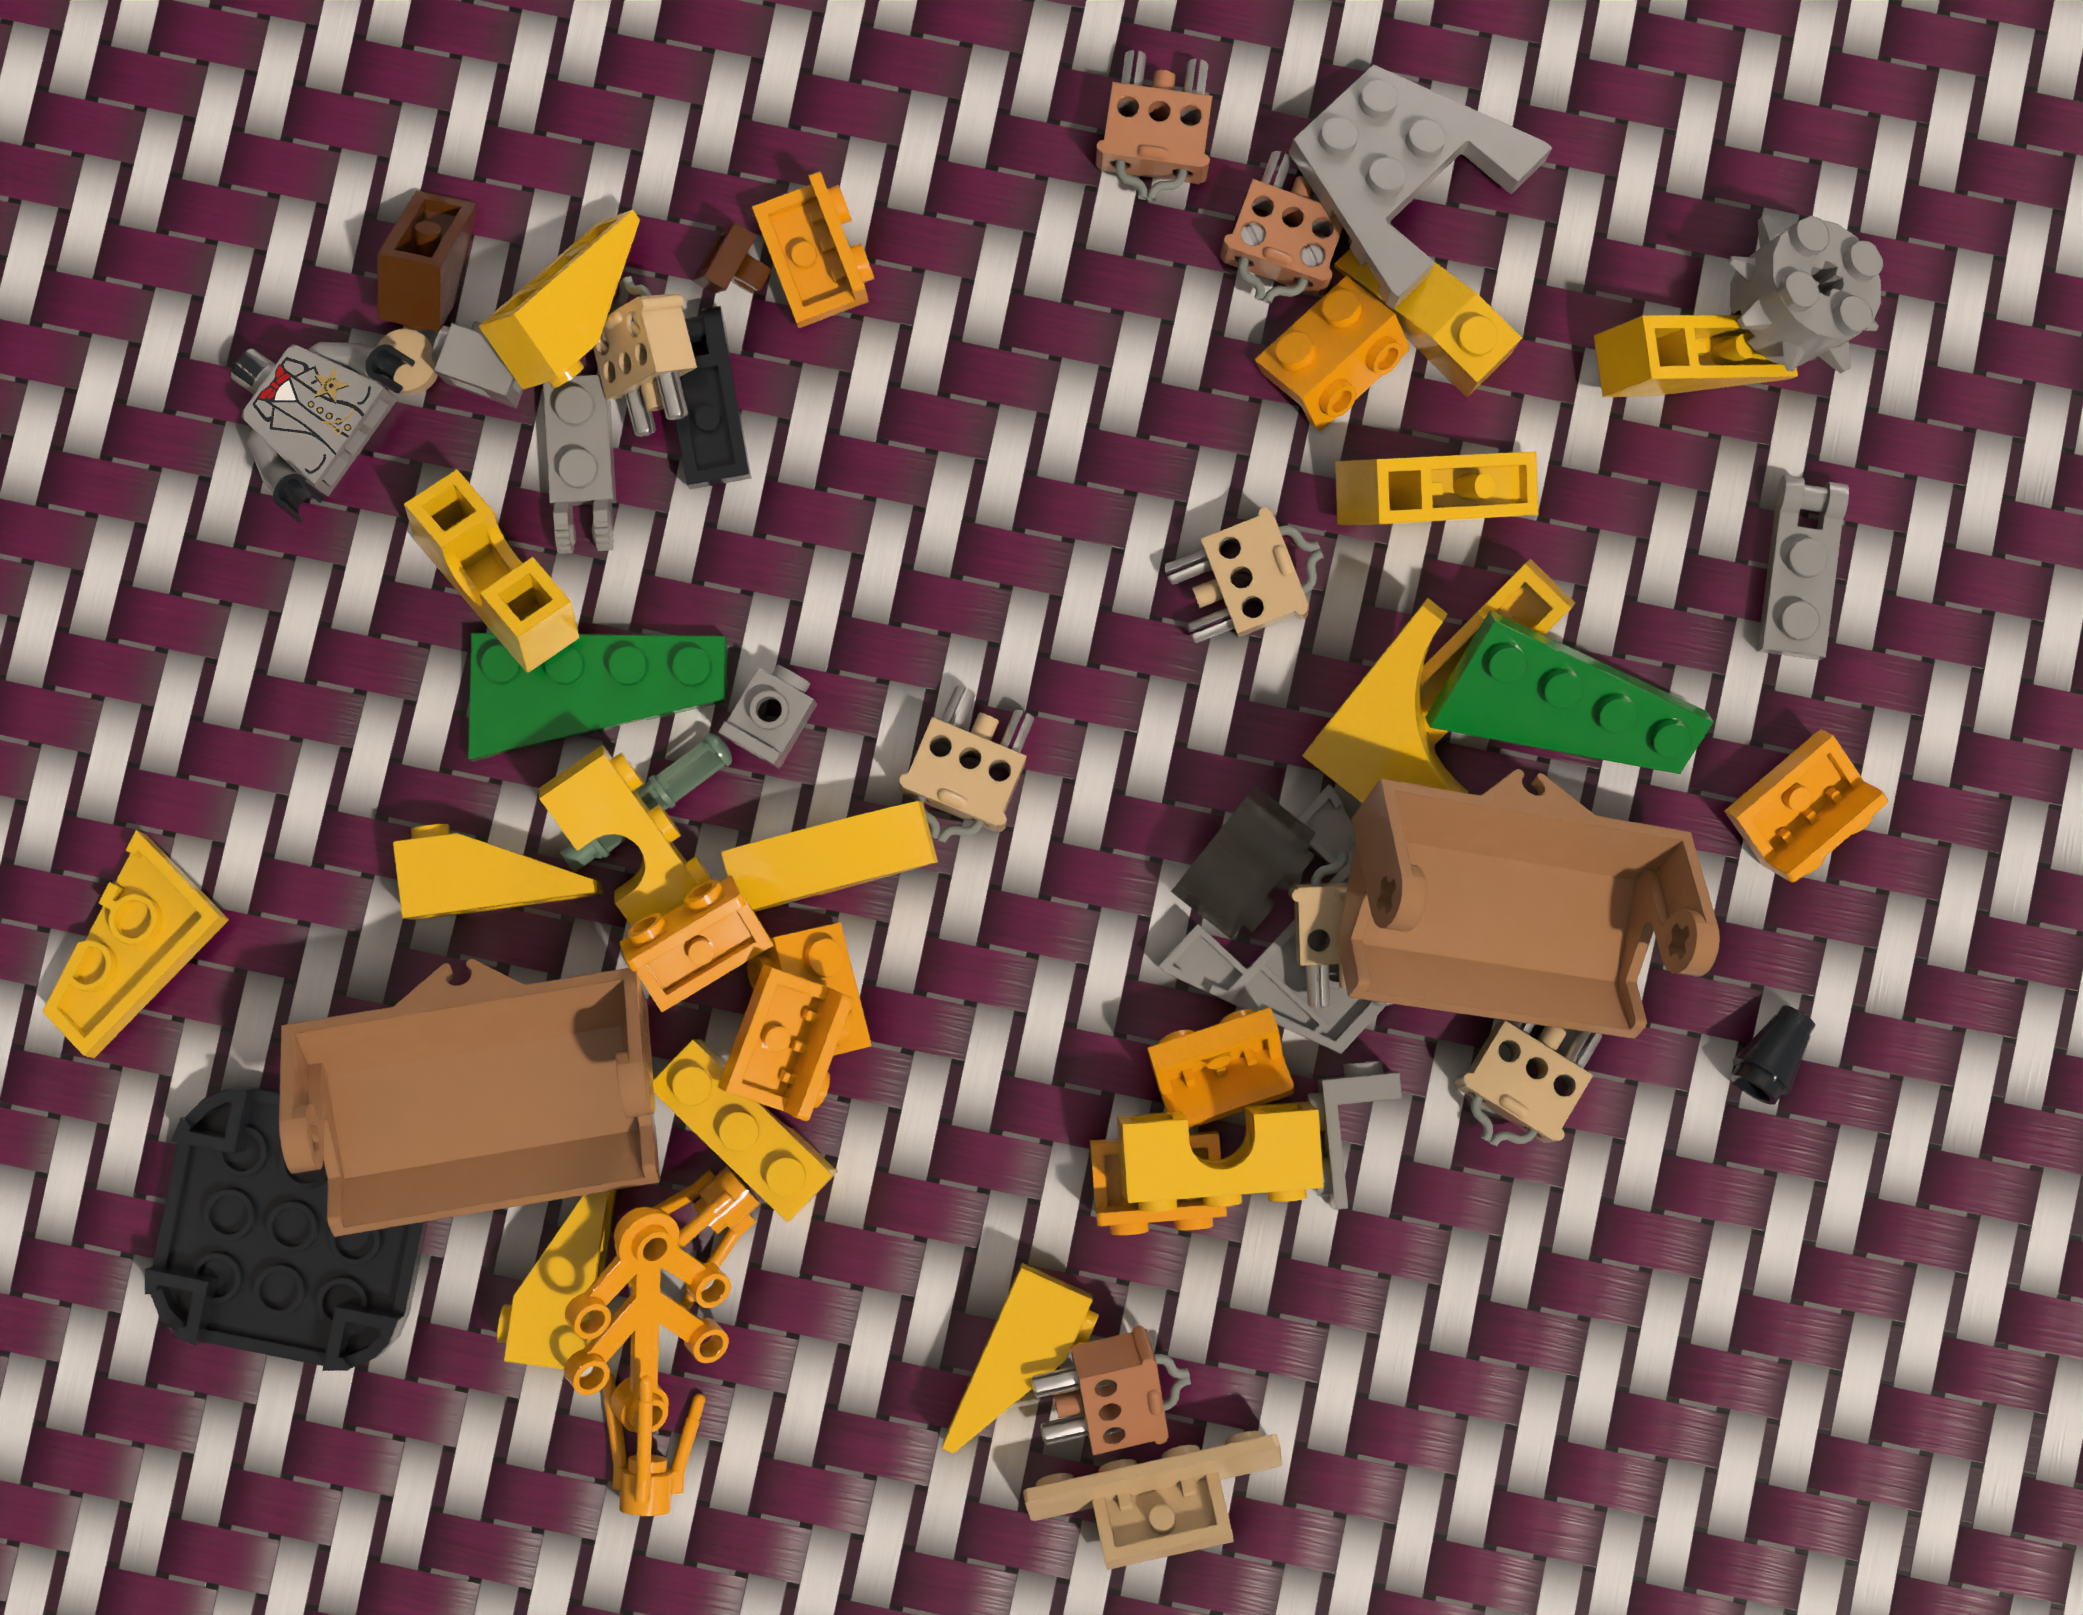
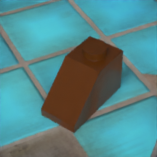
[377,191,477,332]

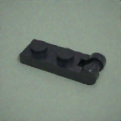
[675,306,752,489]

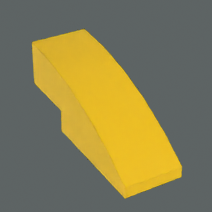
[1420,559,1575,746]
[721,801,938,912]

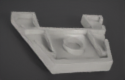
[1289,64,1552,310]
[1158,784,1386,1054]

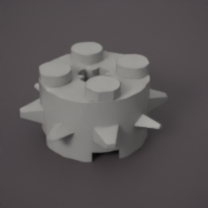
[1729,214,1883,374]

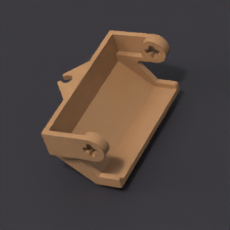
[1337,769,1720,1039]
[279,959,660,1237]

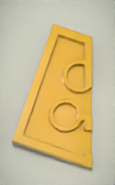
[42,830,229,1058]

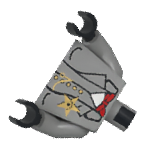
[231,342,415,523]

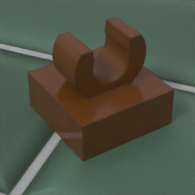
[692,222,772,294]

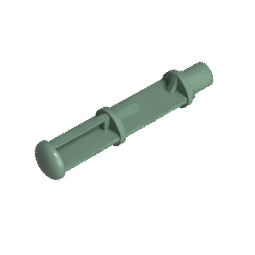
[560,733,732,872]

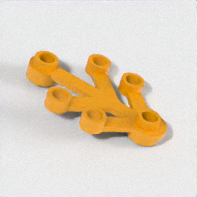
[564,1207,731,1433]

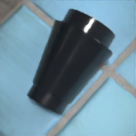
[1730,1005,1816,1105]

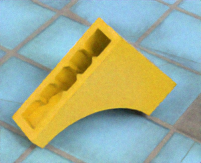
[1302,598,1468,804]

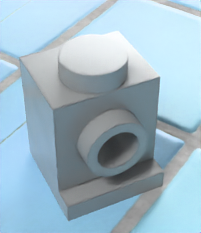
[432,321,523,409]
[719,665,817,769]

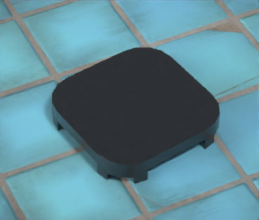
[145,1087,428,1371]

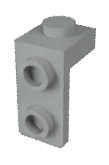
[1307,1060,1402,1210]

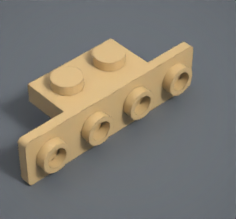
[1023,1431,1282,1570]

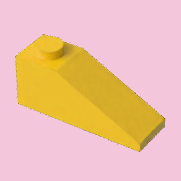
[478,209,640,390]
[1334,249,1522,398]
[1594,315,1798,397]
[1335,451,1538,525]
[393,824,604,920]
[497,1190,616,1370]
[941,1263,1099,1454]

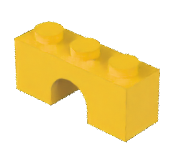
[404,469,579,673]
[539,745,713,926]
[653,1039,838,1223]
[1117,1101,1324,1212]

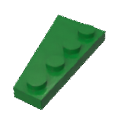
[1425,610,1714,774]
[468,633,728,761]

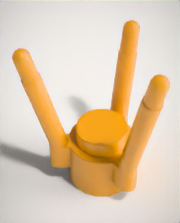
[628,1166,761,1310]
[603,1372,705,1516]

